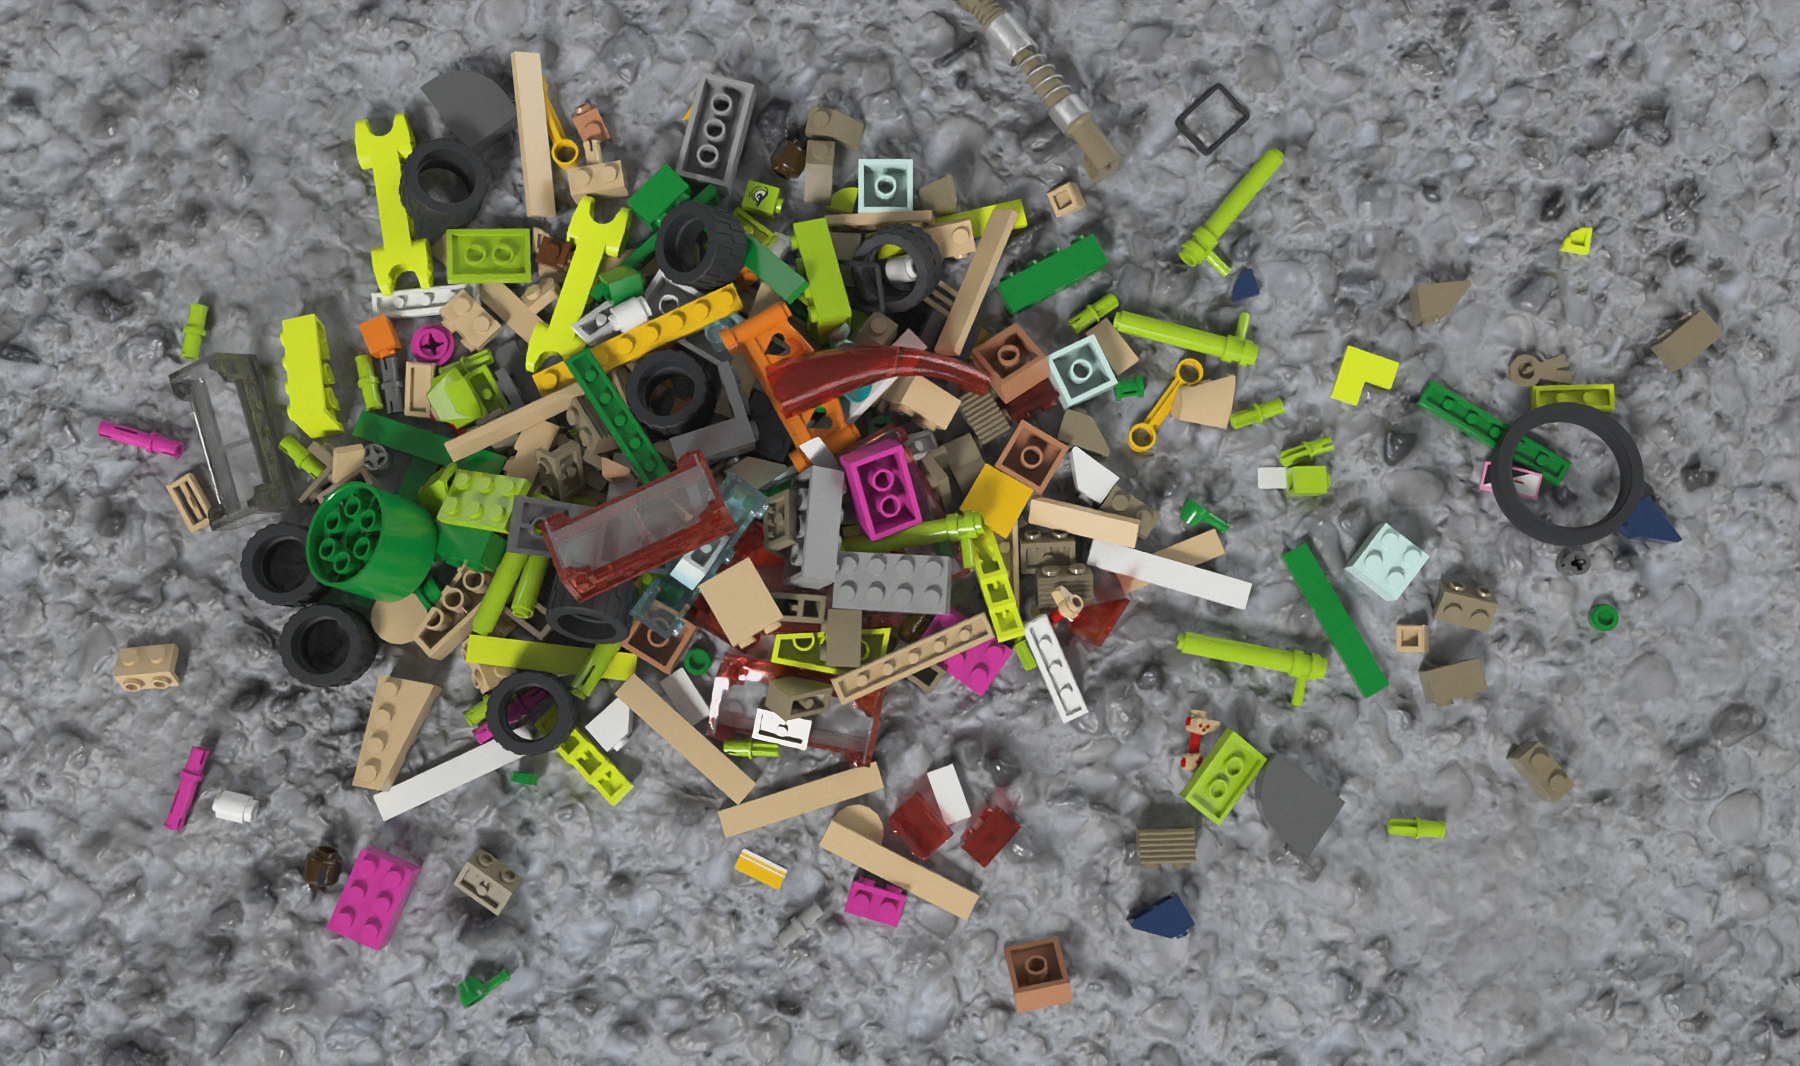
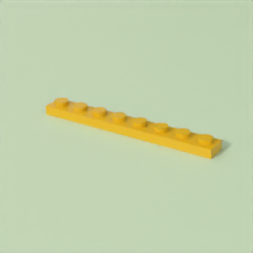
[532,283,745,397]

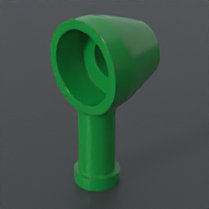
[1179,497,1230,534]
[458,967,511,1009]

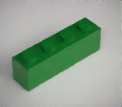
[996,234,1108,318]
[433,518,507,573]

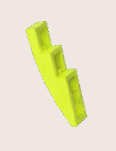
[971,527,1025,643]
[534,705,634,806]

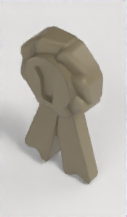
[1508,354,1574,388]

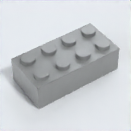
[675,72,757,196]
[782,465,846,592]
[832,551,953,615]

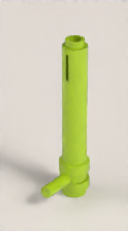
[1179,148,1284,277]
[1113,310,1259,367]
[471,492,555,637]
[511,495,600,618]
[839,510,986,568]
[570,571,666,700]
[1176,631,1327,706]

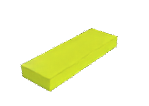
[1530,384,1615,412]

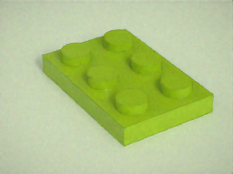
[446,229,532,284]
[436,469,531,534]
[1179,728,1267,826]

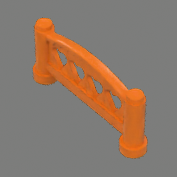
[718,301,861,474]

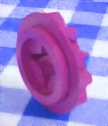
[411,324,455,367]

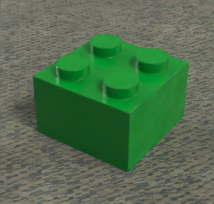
[627,164,694,235]

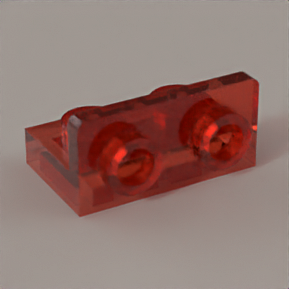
[996,377,1060,424]
[888,791,954,861]
[959,804,1021,868]

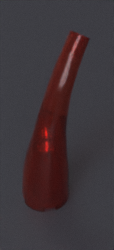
[764,345,991,420]

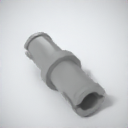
[772,901,826,952]

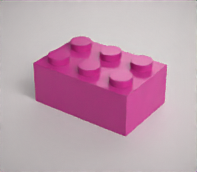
[839,438,923,541]
[919,606,1013,696]
[326,846,422,951]

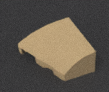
[1170,373,1236,429]

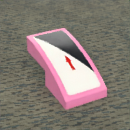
[1480,461,1542,502]

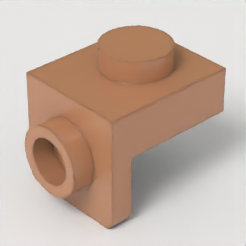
[571,103,611,146]

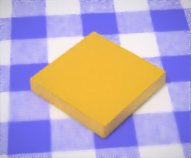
[958,463,1034,539]

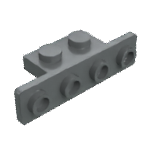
[492,340,560,425]

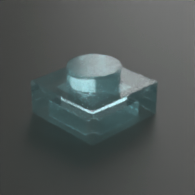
[703,316,733,354]

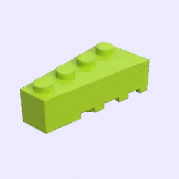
[789,218,852,345]

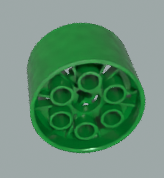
[306,482,437,603]

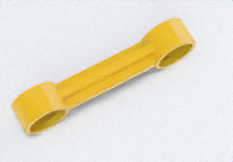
[542,74,581,170]
[1127,358,1203,452]

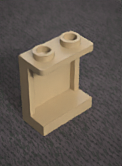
[698,557,784,649]

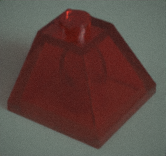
[1065,598,1130,648]

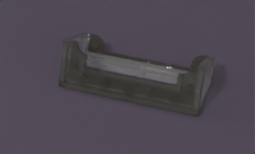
[168,352,300,531]

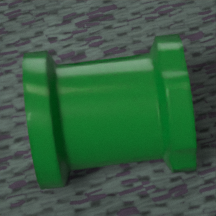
[1113,374,1144,401]

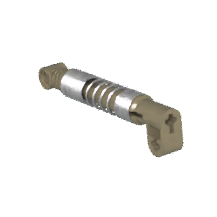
[958,0,1122,184]

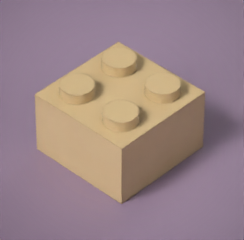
[883,372,962,431]

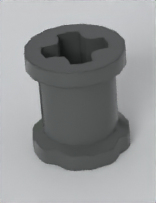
[1555,551,1591,576]

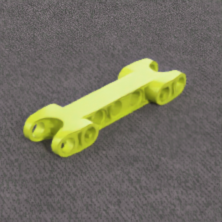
[355,112,434,297]
[525,195,632,373]

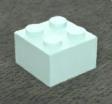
[858,159,913,214]
[1047,334,1118,411]
[1344,523,1430,601]

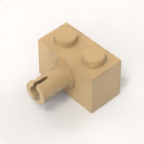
[567,140,630,204]

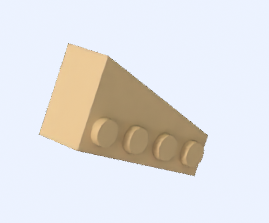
[503,420,567,497]
[412,563,519,661]
[352,675,442,792]

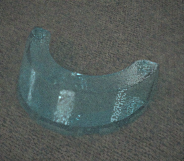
[629,471,770,640]

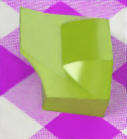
[463,364,511,423]
[426,367,483,429]

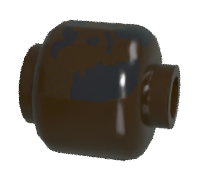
[770,138,807,181]
[302,846,343,890]

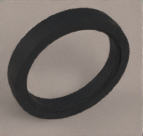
[1490,402,1644,546]

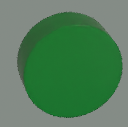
[1588,604,1619,631]
[684,648,712,675]
[509,771,539,786]

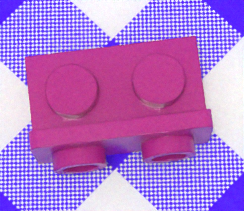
[844,875,907,927]

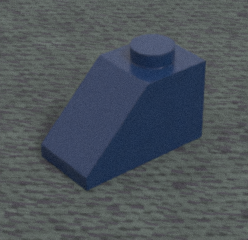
[1617,495,1682,545]
[1126,891,1195,939]

